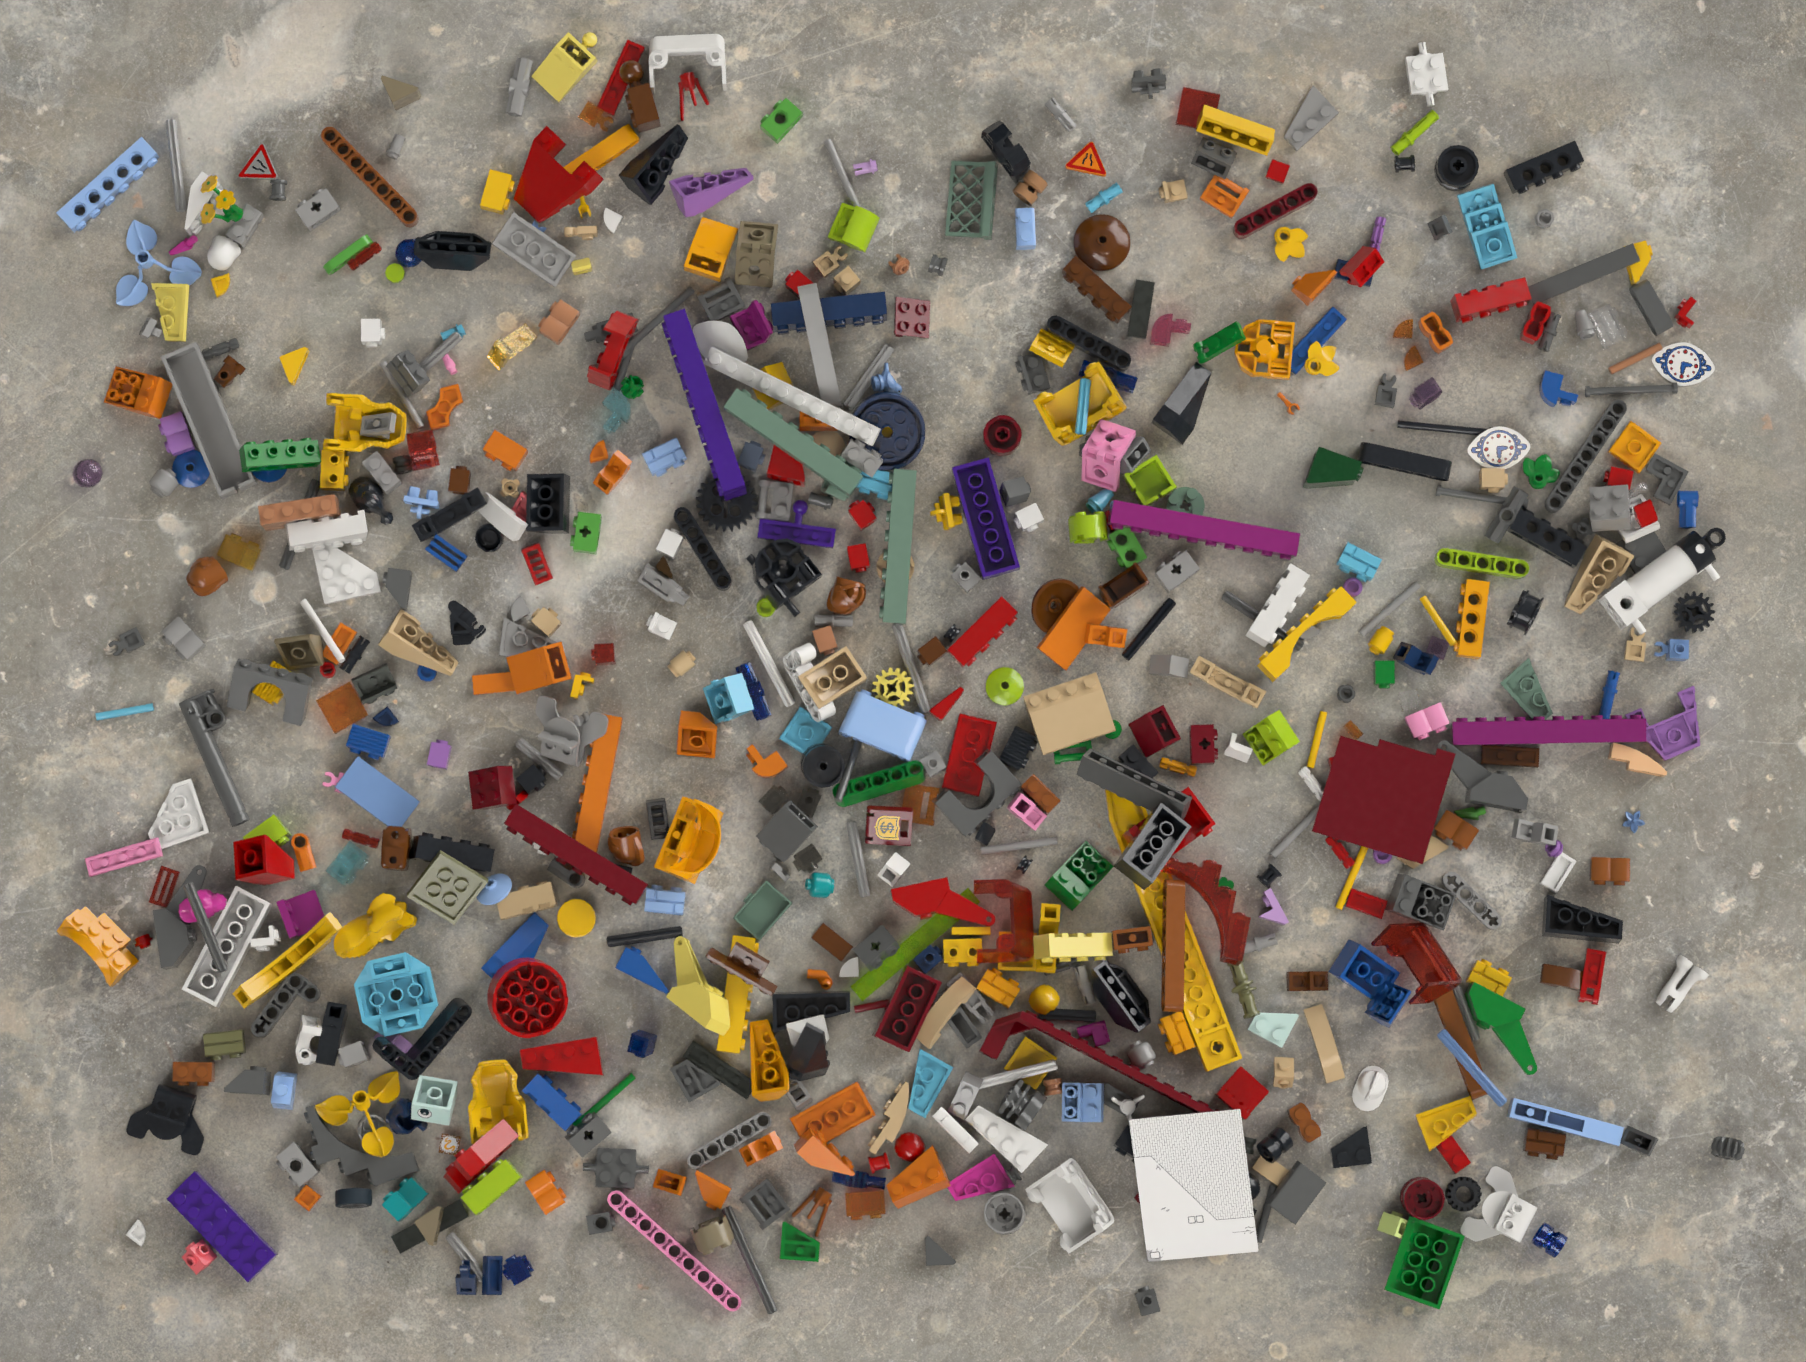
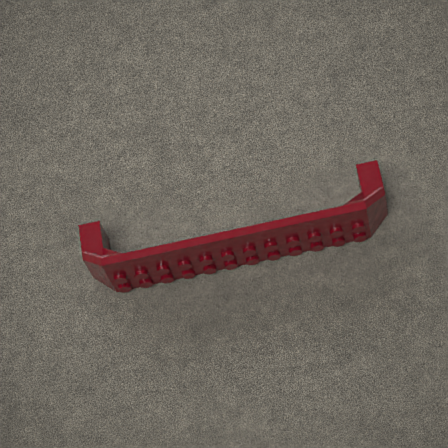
[979,1010,1220,1113]

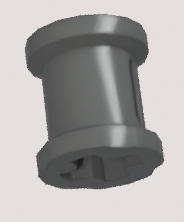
[269,179,287,201]

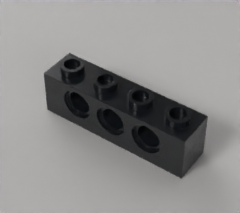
[1503,141,1584,194]
[1507,509,1587,569]

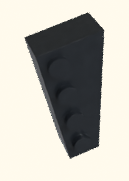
[410,832,495,872]
[772,991,850,1033]

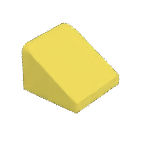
[571,258,592,275]

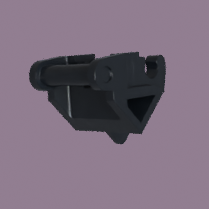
[448,600,486,646]

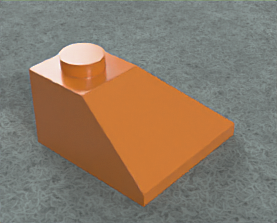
[1291,270,1337,306]
[677,710,717,759]
[695,1170,732,1211]

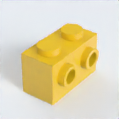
[320,450,350,491]
[943,938,983,967]

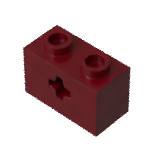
[1189,724,1218,765]

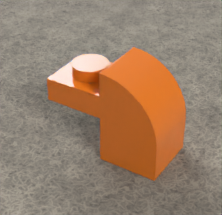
[593,450,632,495]
[746,744,788,778]
[739,1131,783,1167]

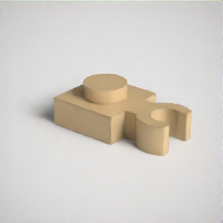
[564,226,598,240]
[813,245,848,278]
[1624,627,1646,662]

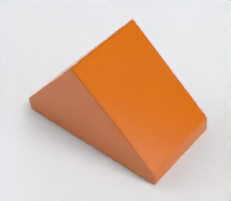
[653,1169,687,1196]

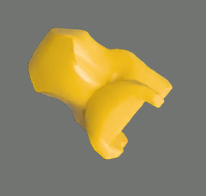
[323,393,406,452]
[334,893,417,959]
[468,1059,529,1144]

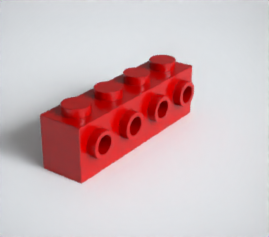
[947,596,1018,668]

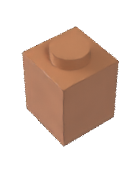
[812,625,838,656]

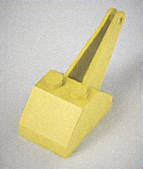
[666,936,730,1036]

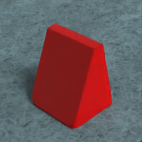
[1633,499,1658,527]

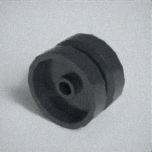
[1434,145,1479,191]
[800,743,845,788]

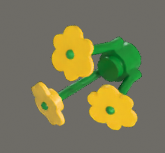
[200,175,243,224]

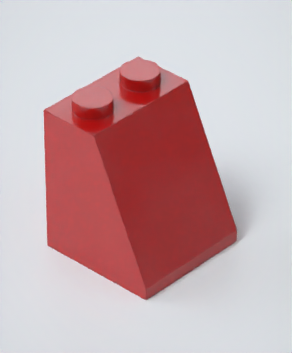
[767,445,805,487]
[233,835,295,886]

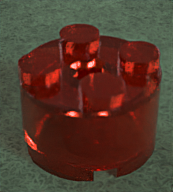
[406,429,440,471]

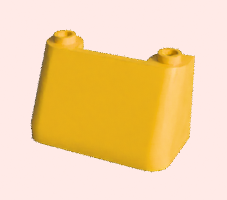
[1033,361,1127,446]

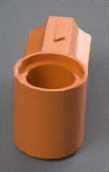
[291,833,317,872]

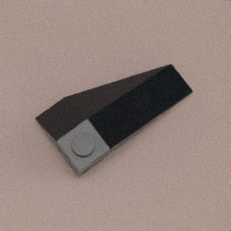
[619,124,688,205]

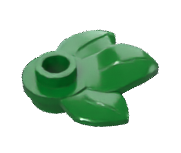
[1522,454,1560,489]

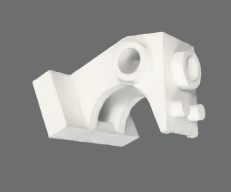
[295,1015,322,1065]

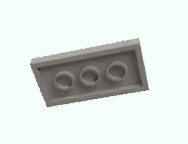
[492,212,576,287]

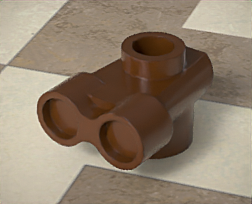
[213,355,246,388]

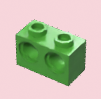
[1107,528,1147,570]

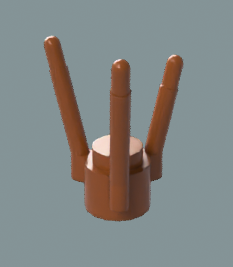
[792,1187,832,1237]

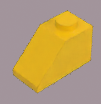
[1624,241,1653,286]

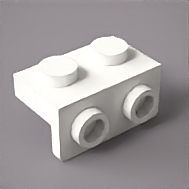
[250,925,281,952]

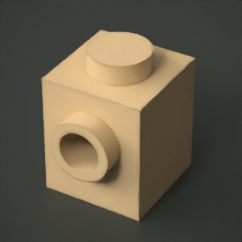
[833,266,861,296]
[1479,468,1508,493]
[531,607,562,638]

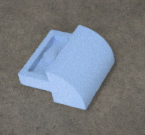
[1062,1083,1104,1122]

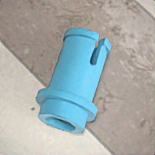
[440,324,466,341]

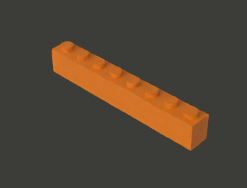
[571,714,623,866]

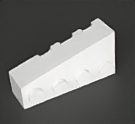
[286,510,368,552]
[1245,563,1310,647]
[965,1105,1048,1173]

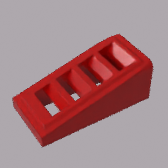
[521,542,553,586]
[929,687,964,721]

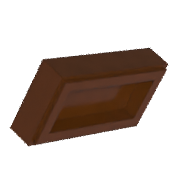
[811,923,853,962]

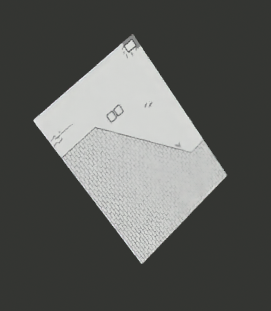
[1129,1109,1258,1262]

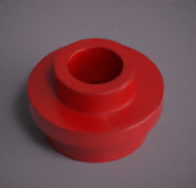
[134,934,153,949]

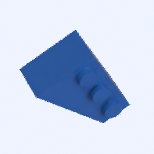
[522,1074,582,1131]

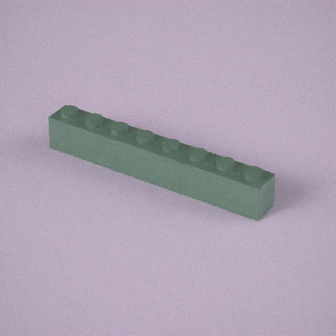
[724,388,863,497]
[879,469,917,624]

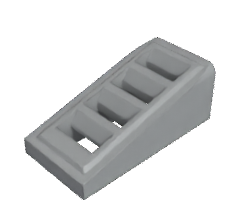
[786,1079,813,1111]

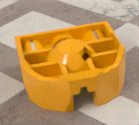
[1235,319,1295,380]

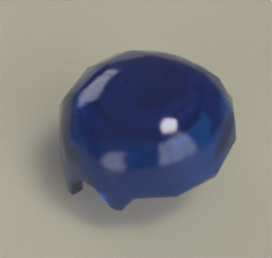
[395,239,422,268]

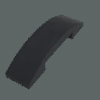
[412,487,487,542]

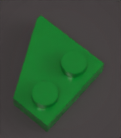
[780,1222,820,1262]

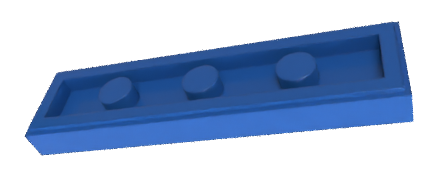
[1291,307,1347,375]

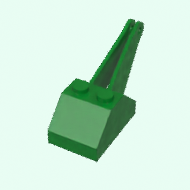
[1464,982,1537,1075]

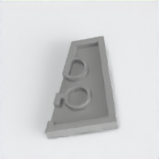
[1284,85,1339,152]
[499,618,557,657]

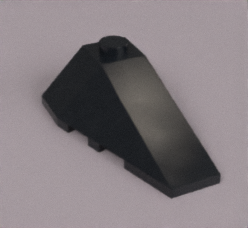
[1152,362,1212,445]
[786,1023,830,1081]

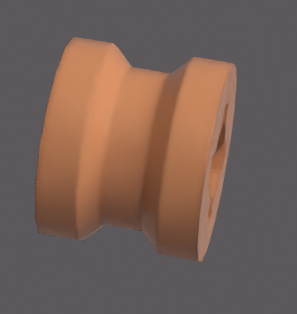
[1043,1078,1062,1096]

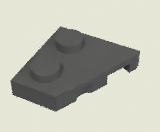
[670,1059,721,1103]

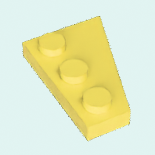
[151,283,189,342]

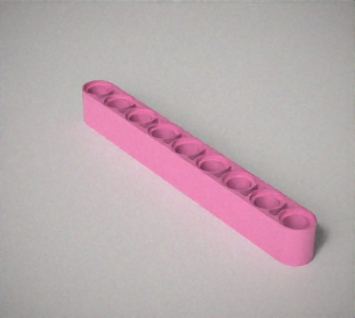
[607,1191,742,1311]

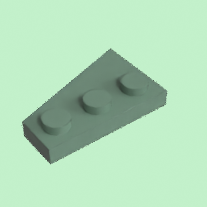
[1500,658,1553,720]

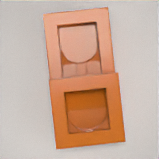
[1084,623,1127,648]

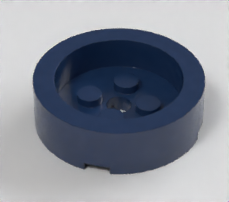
[849,392,925,470]

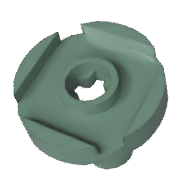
[1166,487,1205,516]

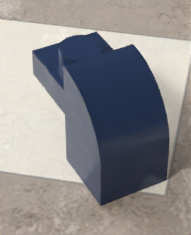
[1393,642,1439,675]

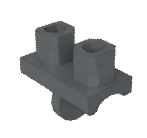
[1131,68,1166,99]

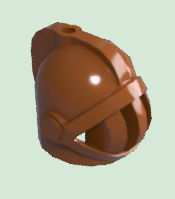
[186,556,228,596]
[827,576,866,615]
[608,826,645,866]

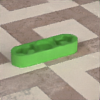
[323,235,373,275]

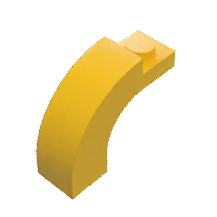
[1036,903,1061,973]

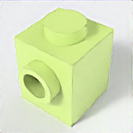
[1377,1211,1408,1239]

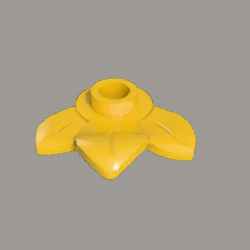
[1274,227,1308,262]
[1304,341,1340,376]

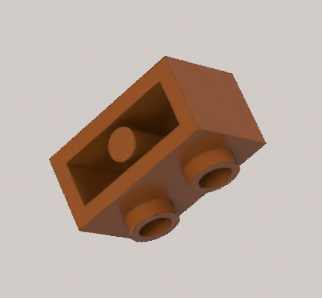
[1111,926,1153,954]
[173,1062,215,1086]

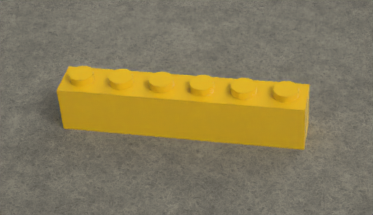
[717,935,759,1054]

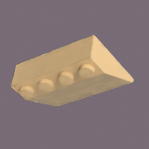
[1023,672,1116,755]

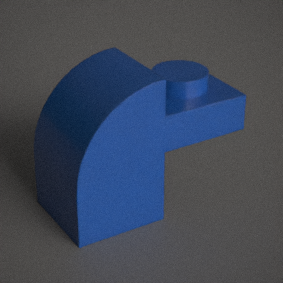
[1539,370,1578,407]

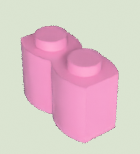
[1404,702,1450,741]

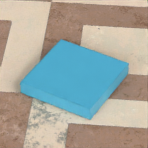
[779,706,832,754]

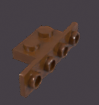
[705,942,778,996]

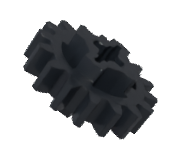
[1672,591,1715,633]

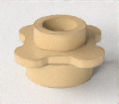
[500,478,520,498]

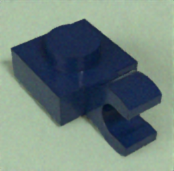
[455,1260,478,1295]

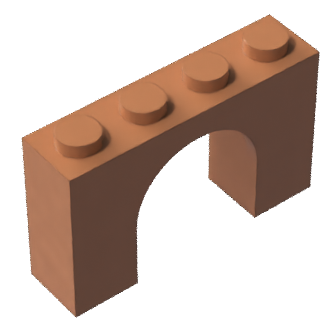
[258,494,341,531]

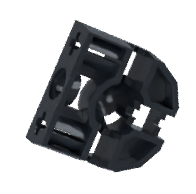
[981,121,1031,183]
[752,538,822,610]

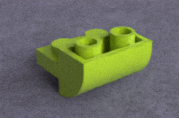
[828,203,880,252]

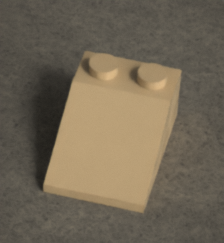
[798,646,867,709]

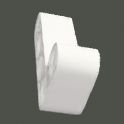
[783,643,836,722]

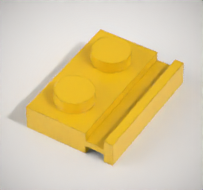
[1029,328,1075,368]

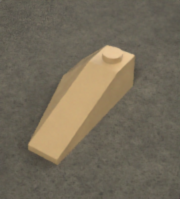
[1564,534,1634,614]
[378,609,459,676]

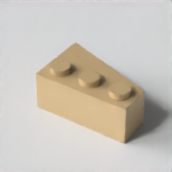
[497,881,558,920]

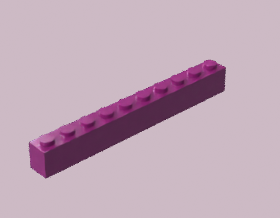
[1107,500,1300,560]
[1452,715,1647,745]

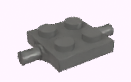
[583,1148,649,1189]

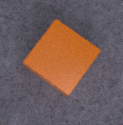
[294,1184,322,1211]

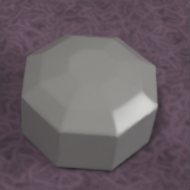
[1535,209,1554,228]

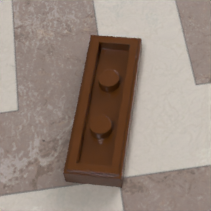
[1480,745,1540,768]

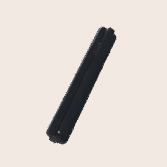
[1122,598,1176,661]
[607,926,683,947]

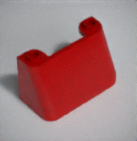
[1122,786,1216,866]

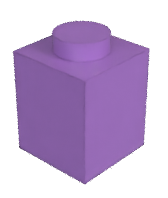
[427,739,452,770]

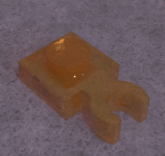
[578,100,614,132]

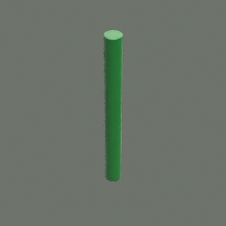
[573,1073,636,1126]

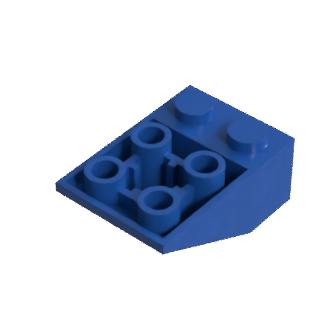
[1365,980,1411,1028]

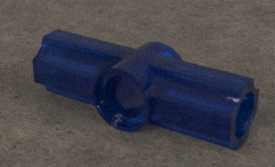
[1078,360,1138,394]
[735,662,772,721]

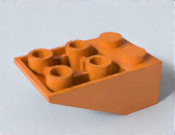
[104,366,172,419]
[506,642,572,694]
[794,1128,855,1176]

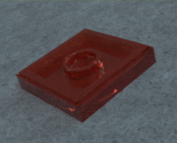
[1175,87,1220,129]

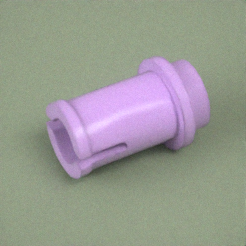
[853,159,878,176]

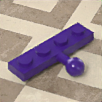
[757,500,836,549]

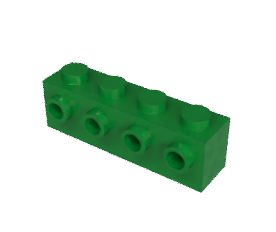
[239,438,321,472]

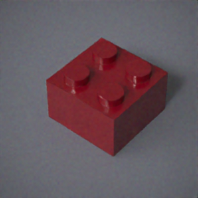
[468,766,517,810]

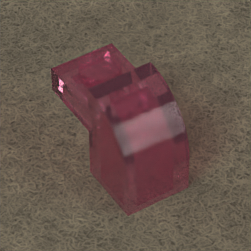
[1150,314,1191,347]

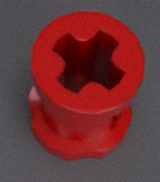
[868,1152,891,1174]

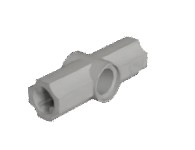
[506,57,533,117]

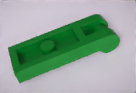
[1193,321,1246,364]

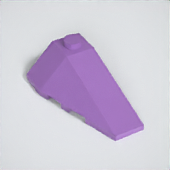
[669,168,754,217]

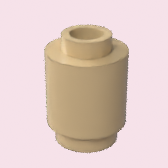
[667,650,696,678]

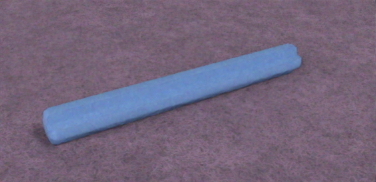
[1437,1029,1507,1107]

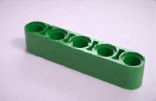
[832,760,926,807]

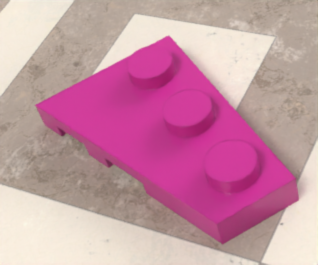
[947,1154,1015,1201]

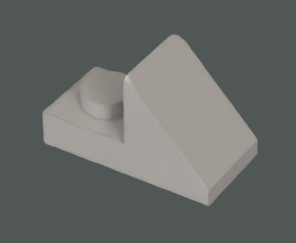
[360,412,397,439]

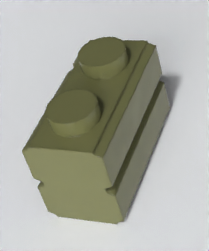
[203,1030,246,1061]

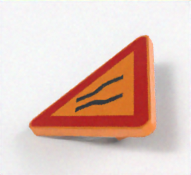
[1065,142,1106,177]

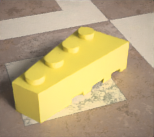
[1033,933,1113,963]

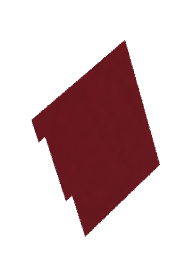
[1312,735,1456,864]

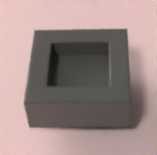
[1427,215,1453,241]

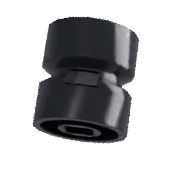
[1256,1127,1293,1163]

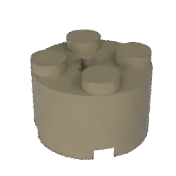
[690,1215,734,1255]

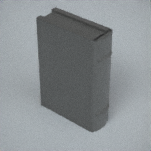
[1266,1161,1326,1225]

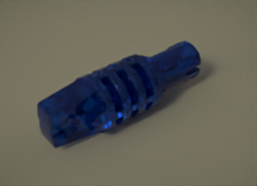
[832,1170,886,1190]

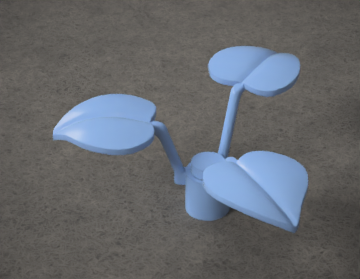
[116,220,202,306]

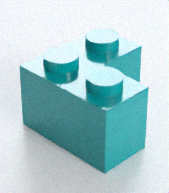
[382,1177,429,1222]

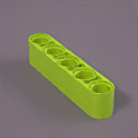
[1434,548,1529,579]

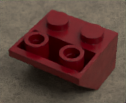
[1128,705,1181,758]

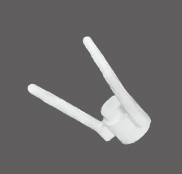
[1111,1095,1145,1122]

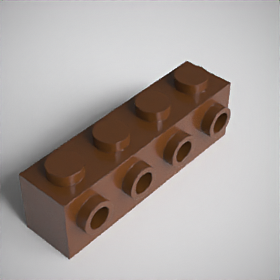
[1062,255,1132,324]

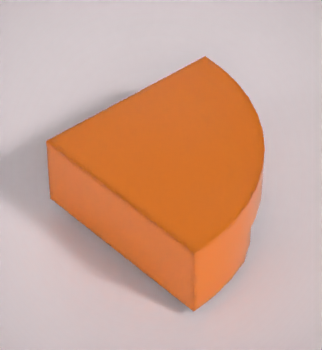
[590,440,609,464]

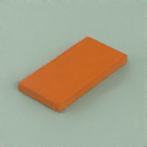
[1037,586,1111,670]
[789,1081,876,1143]

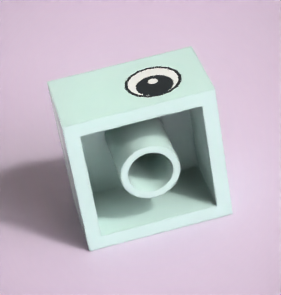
[411,1075,458,1126]

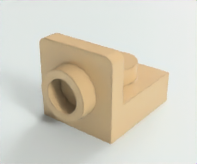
[1159,179,1188,203]

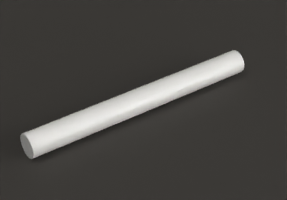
[300,599,346,663]

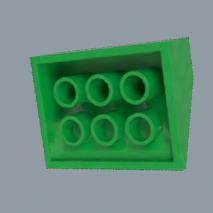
[1384,1216,1465,1310]

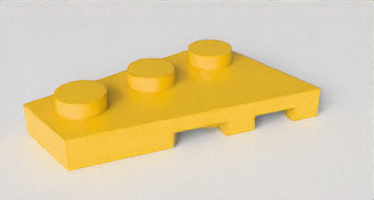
[1415,1096,1477,1152]

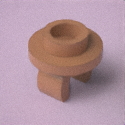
[888,254,910,275]

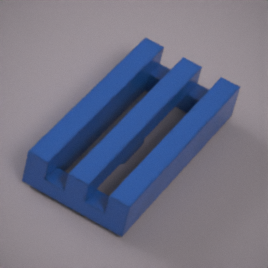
[425,534,468,572]

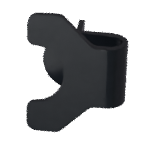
[126,1084,204,1155]

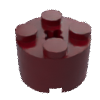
[983,415,1022,456]

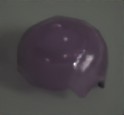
[72,459,103,488]

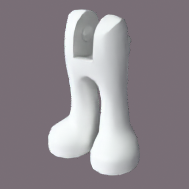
[1656,954,1709,1013]

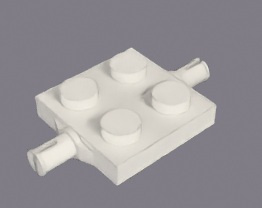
[1405,42,1448,107]

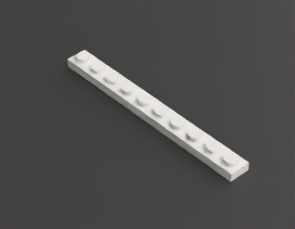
[704,346,881,446]

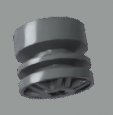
[997,1079,1047,1131]

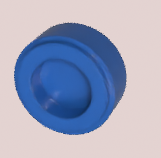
[417,665,437,682]

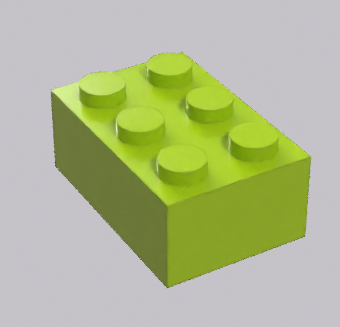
[461,1159,523,1215]

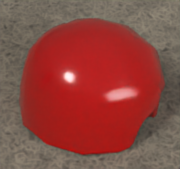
[894,1132,926,1162]

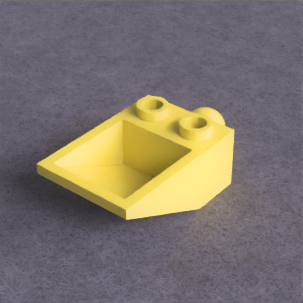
[531,32,598,102]

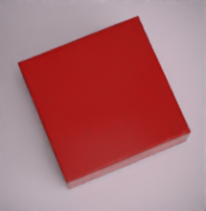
[1265,159,1290,184]

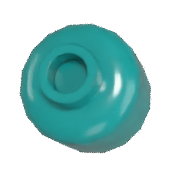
[805,872,834,898]

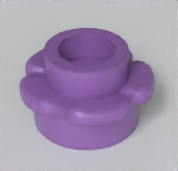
[1545,840,1563,857]

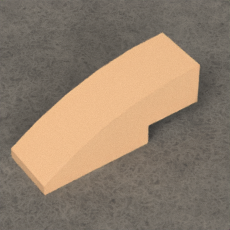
[1608,742,1667,777]

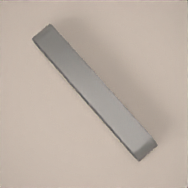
[798,283,842,408]

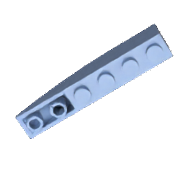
[1507,1098,1624,1146]

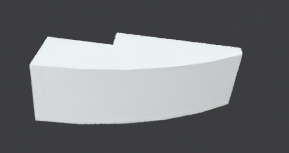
[478,492,528,541]

